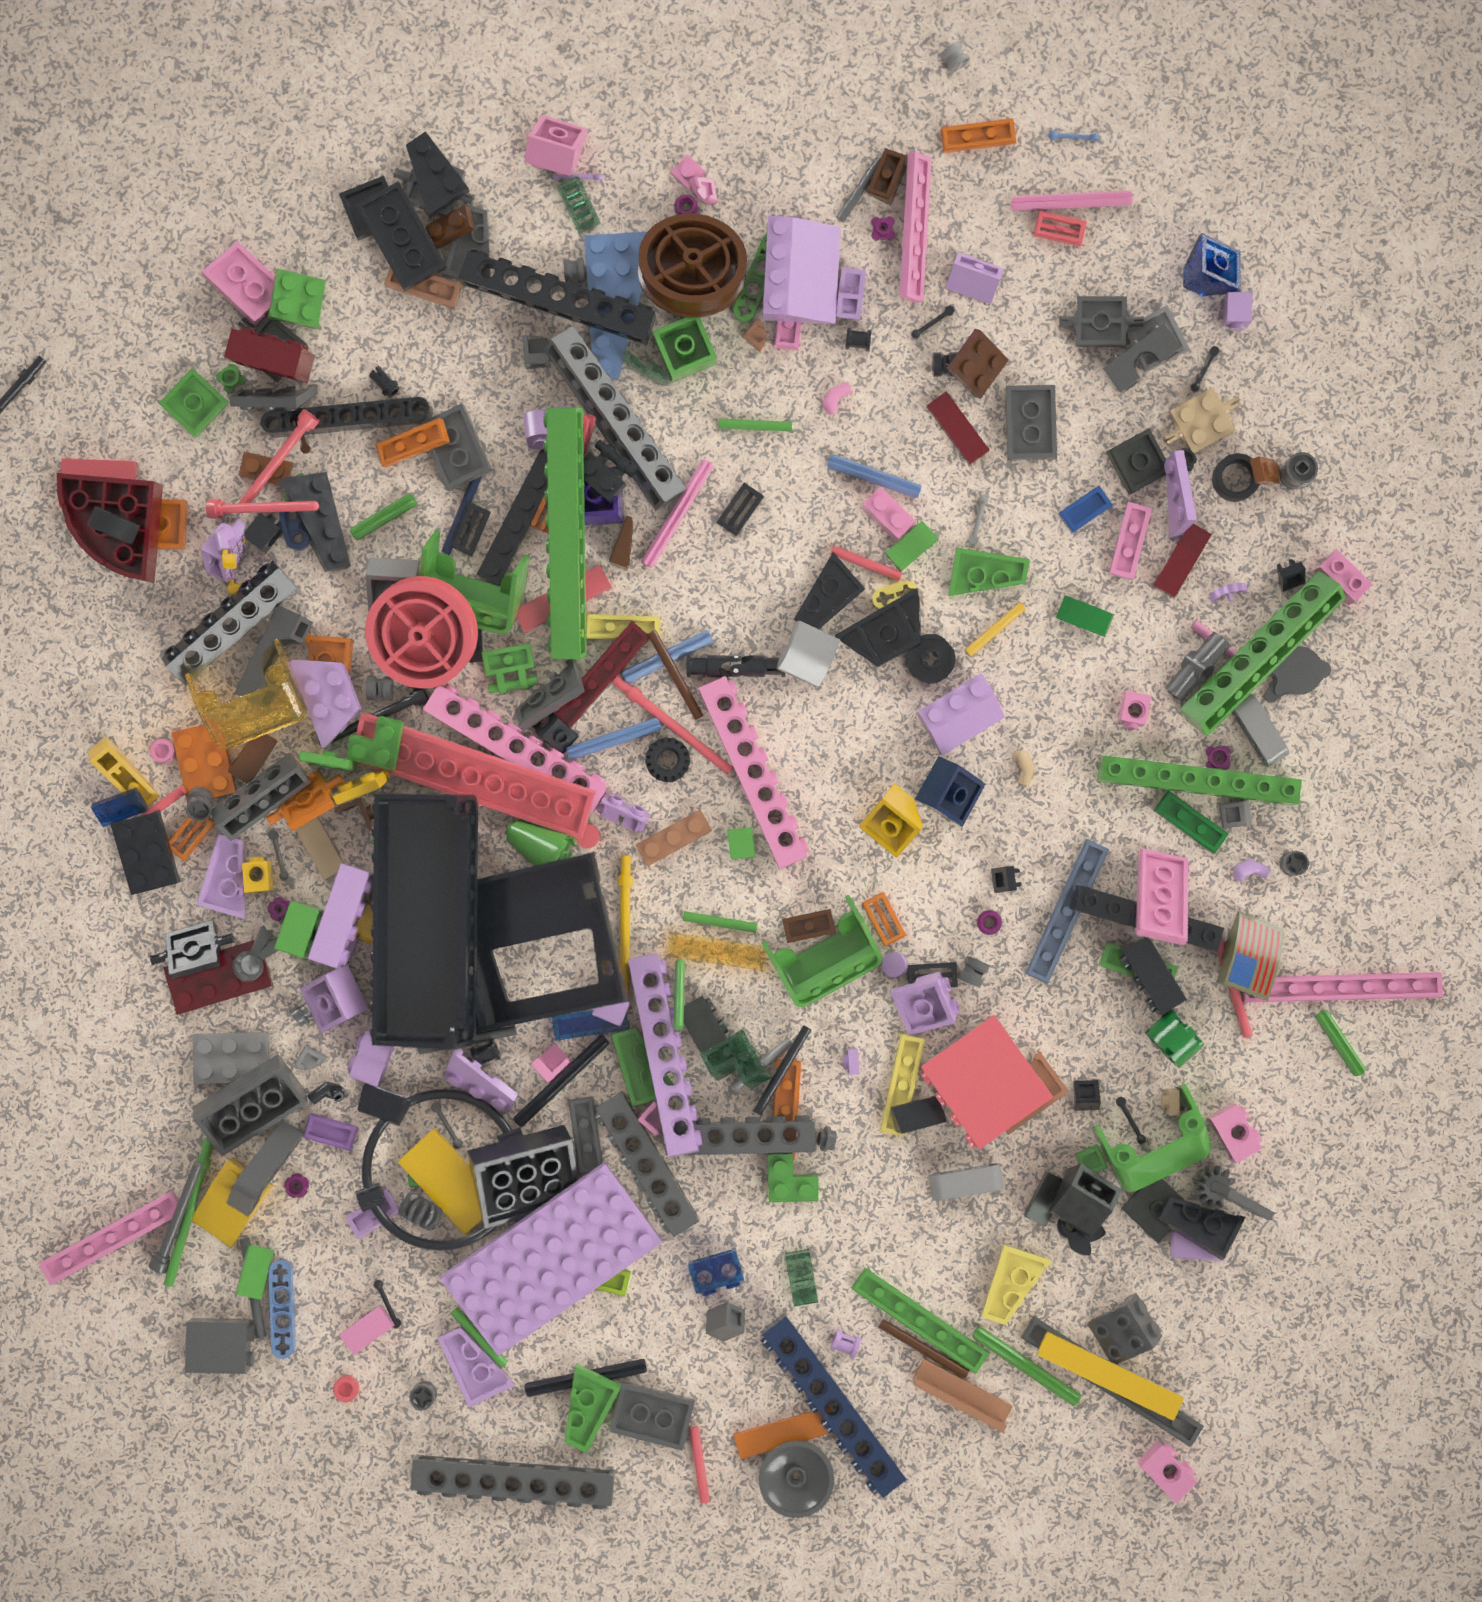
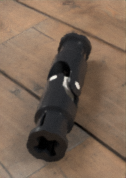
[686,655,785,677]

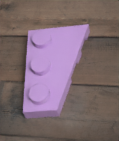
[1164,450,1197,538]
[197,834,246,919]
[443,1048,518,1114]
[438,1326,515,1407]

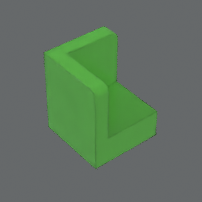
[727,827,755,860]

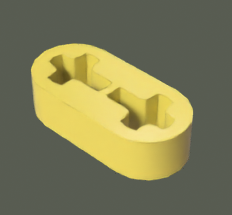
[872,581,917,610]

